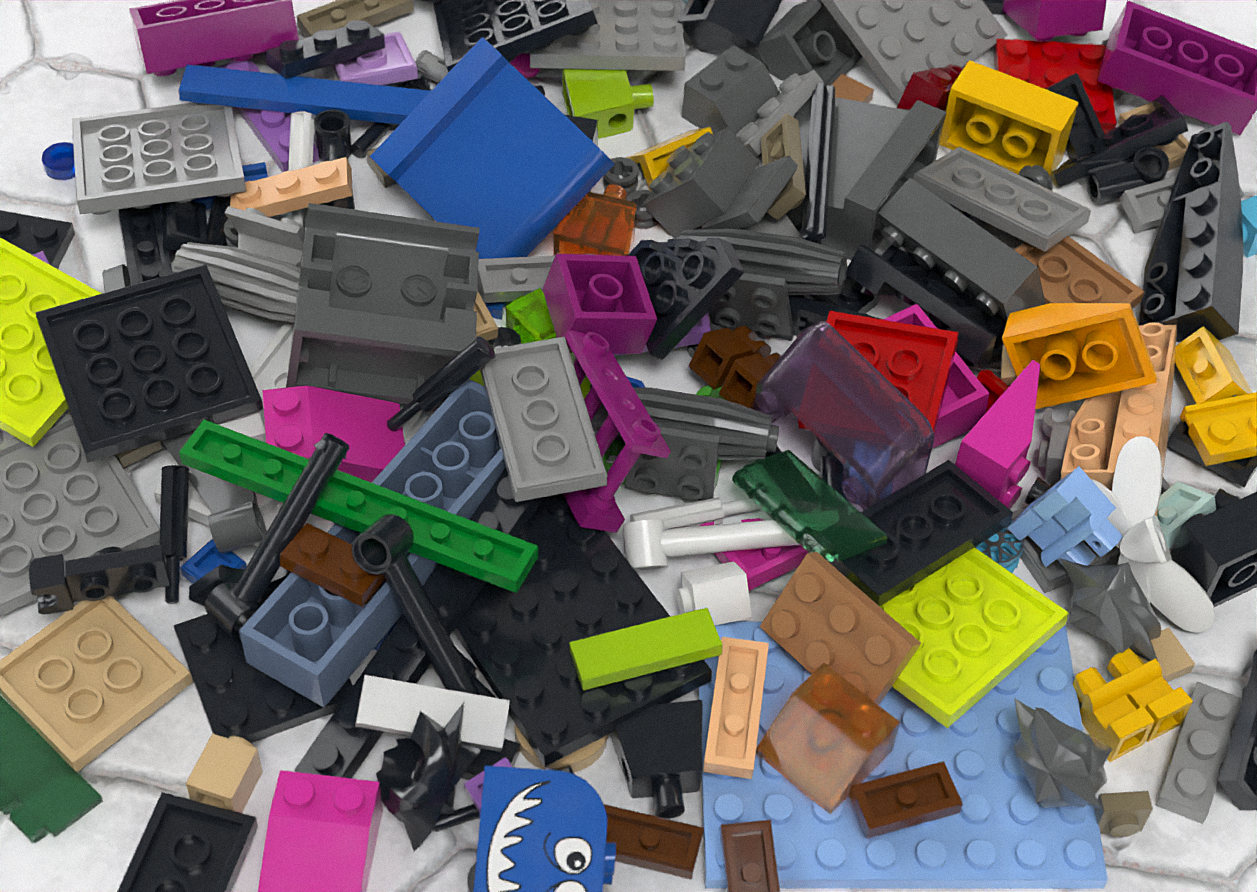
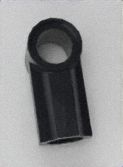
[1085,147,1170,204]

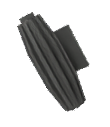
[673,228,847,336]
[591,387,780,500]

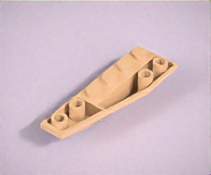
[1061,323,1177,516]

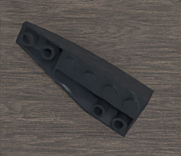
[677,0,782,52]
[1139,121,1243,342]

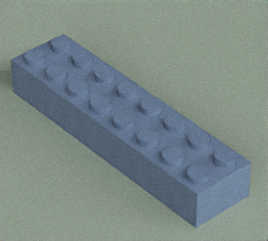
[239,379,506,707]

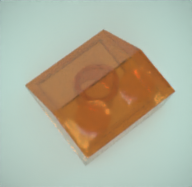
[756,663,900,814]

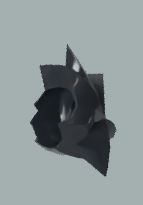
[376,702,481,851]

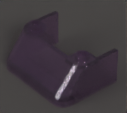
[754,321,934,510]

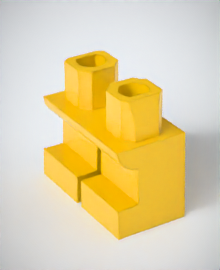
[1073,648,1193,762]

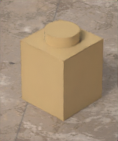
[185,733,263,813]

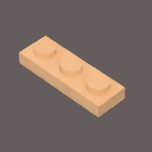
[230,157,353,217]
[703,636,769,779]

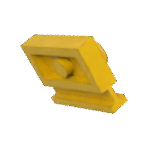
[1180,392,1257,466]

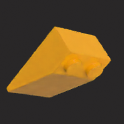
[1002,303,1157,409]

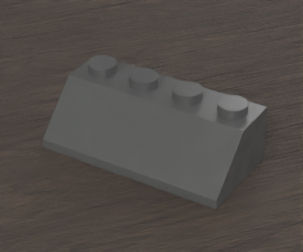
[878,178,1046,320]

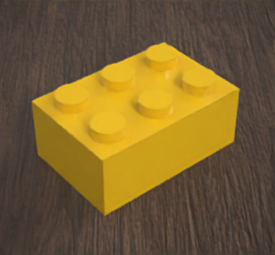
[939,60,1079,183]

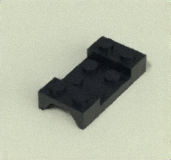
[846,244,1007,367]

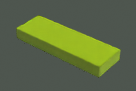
[569,607,723,690]

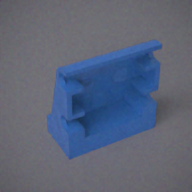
[370,37,615,259]

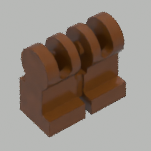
[688,325,803,411]

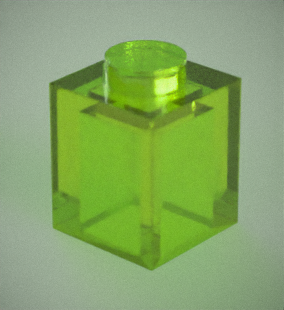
[506,288,557,344]

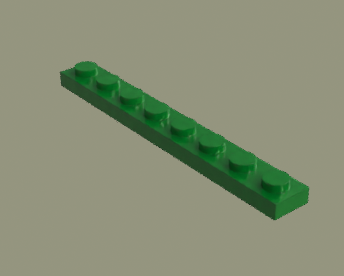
[179,420,538,593]

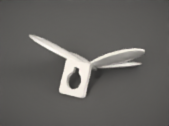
[1091,436,1215,633]

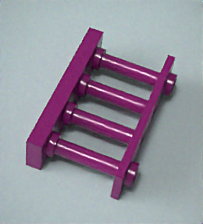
[562,329,671,533]

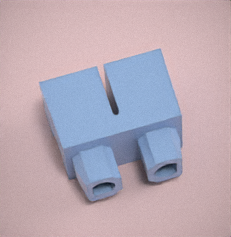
[1007,466,1123,567]

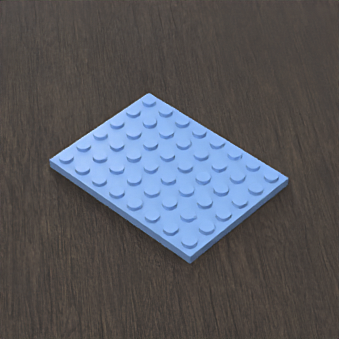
[697,621,1108,889]

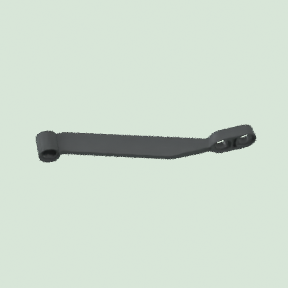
[102,264,267,554]

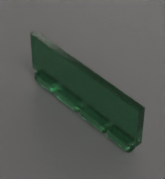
[732,450,887,563]
[0,696,103,843]

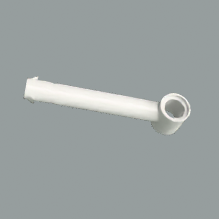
[623,514,840,570]

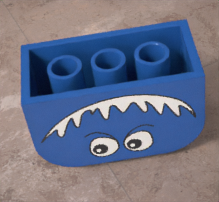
[473,765,616,892]

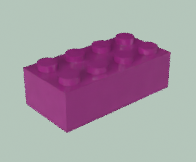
[129,0,299,76]
[1098,0,1257,135]

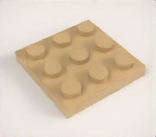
[0,596,193,772]

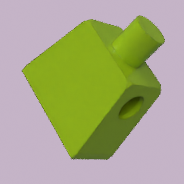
[562,69,654,139]

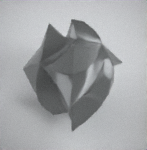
[1059,558,1161,661]
[1013,698,1112,809]

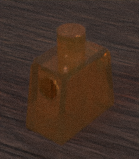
[553,185,637,256]

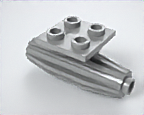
[172,206,305,323]

